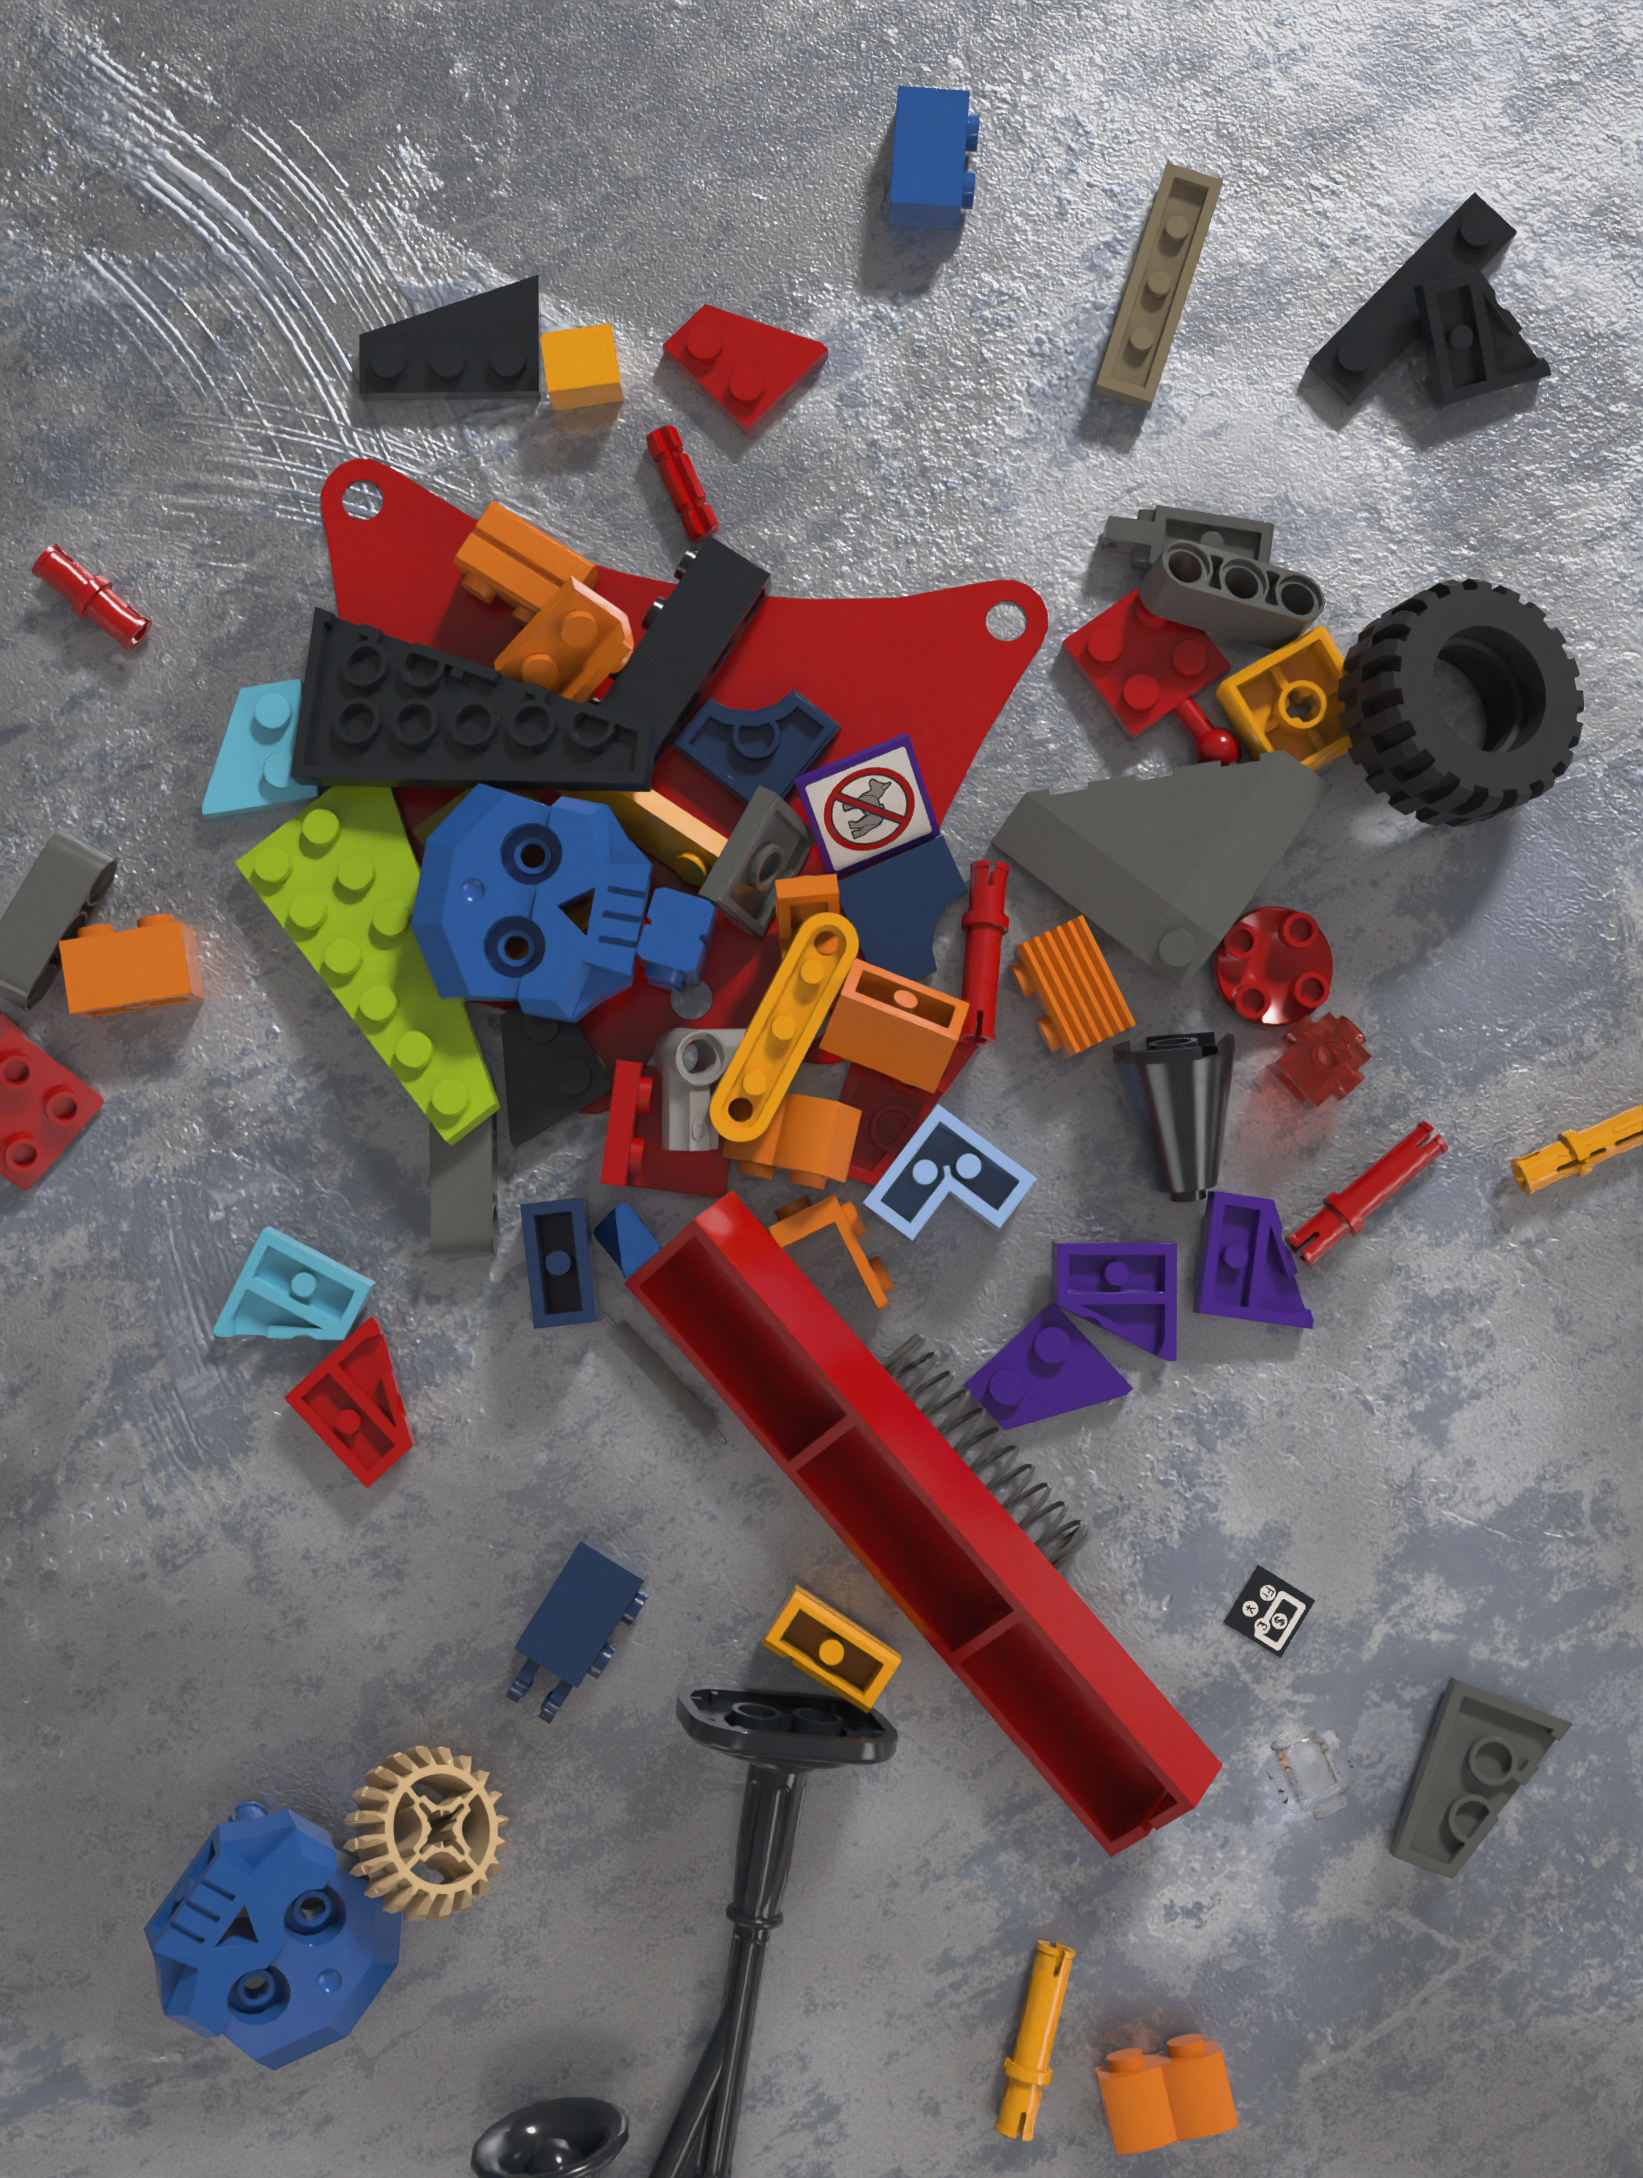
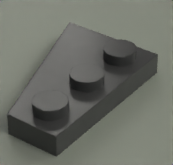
[1389,1677,1573,1879]

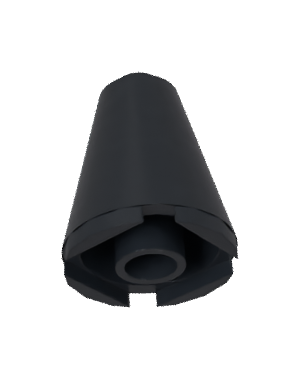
[1112,1032,1236,1202]

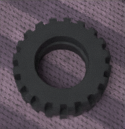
[1337,578,1584,827]

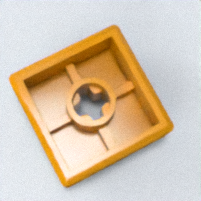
[1215,626,1353,772]

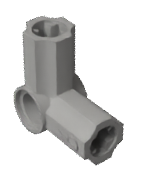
[653,1027,746,1151]

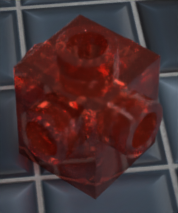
[1265,1012,1372,1111]

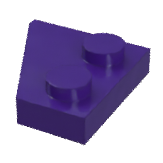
[1051,1242,1177,1361]

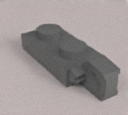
[1101,505,1274,570]

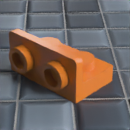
[494,576,634,704]

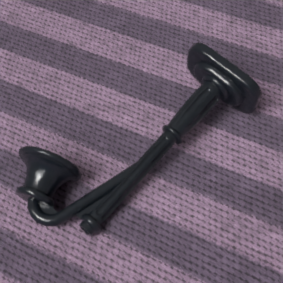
[470,1685,898,2178]

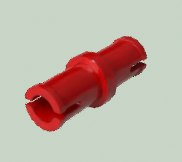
[32,544,152,651]

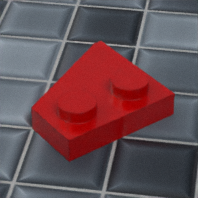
[663,304,828,435]
[284,1316,416,1488]

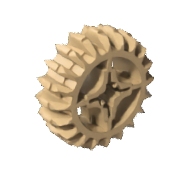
[343,1746,511,1922]

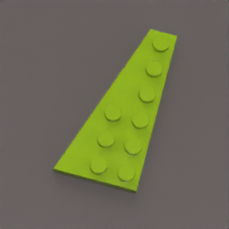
[234,786,500,1146]

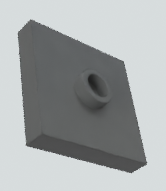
[698,785,815,939]

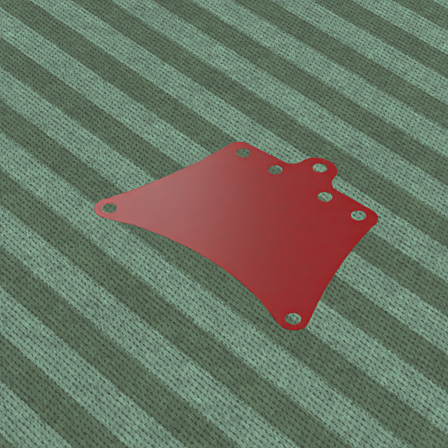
[321,459,1048,1114]

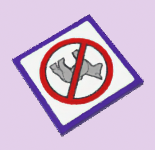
[793,732,941,877]

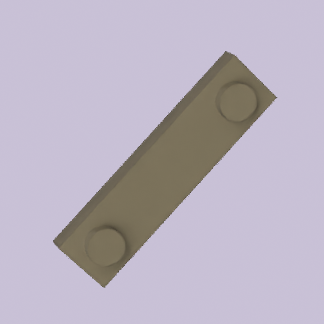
[1094,162,1224,410]

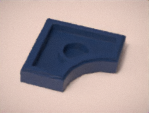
[672,689,841,807]
[838,835,967,982]

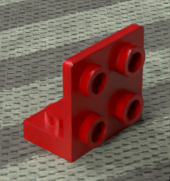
[0,1010,104,1191]
[600,1060,735,1198]

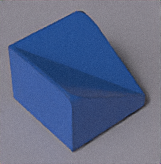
[593,1203,663,1279]

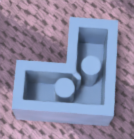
[862,1104,1037,1242]

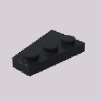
[359,275,541,401]

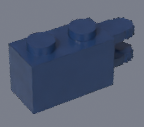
[505,1535,650,1724]

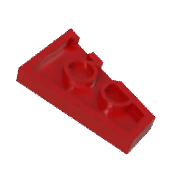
[838,1027,979,1187]

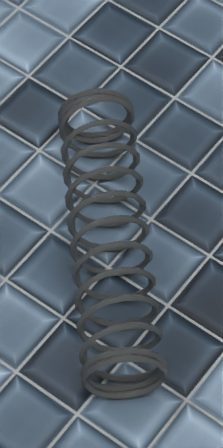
[881,1333,1092,1570]

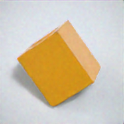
[540,323,624,410]

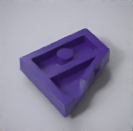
[1193,1191,1314,1329]
[962,1302,1133,1430]

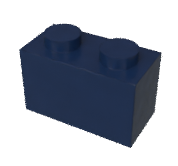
[520,1197,602,1329]

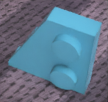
[202,679,321,819]
[211,1226,376,1340]

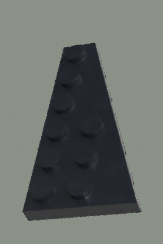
[291,607,657,792]

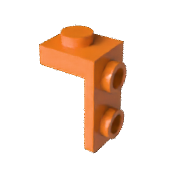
[768,1194,894,1311]

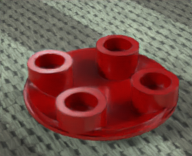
[1213,906,1333,1027]

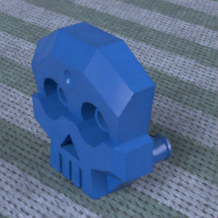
[411,783,654,1023]
[144,1801,402,2071]

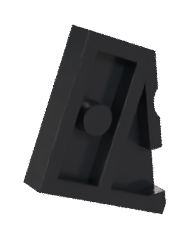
[1413,269,1551,405]
[500,1004,613,1150]

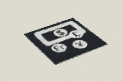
[1223,1565,1315,1658]

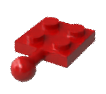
[1061,587,1242,767]

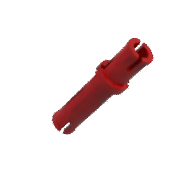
[958,860,1009,1046]
[1285,1120,1448,1268]

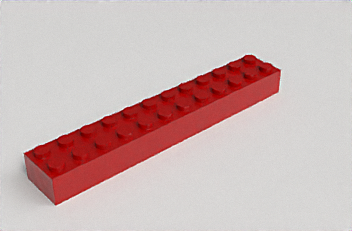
[624,1190,1223,1857]

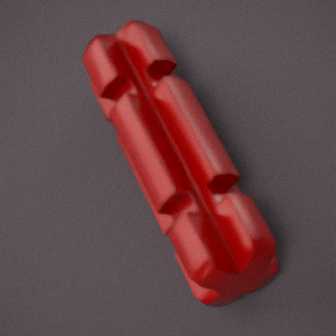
[646,425,718,542]

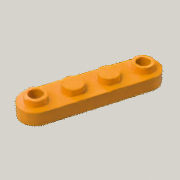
[709,912,859,1142]

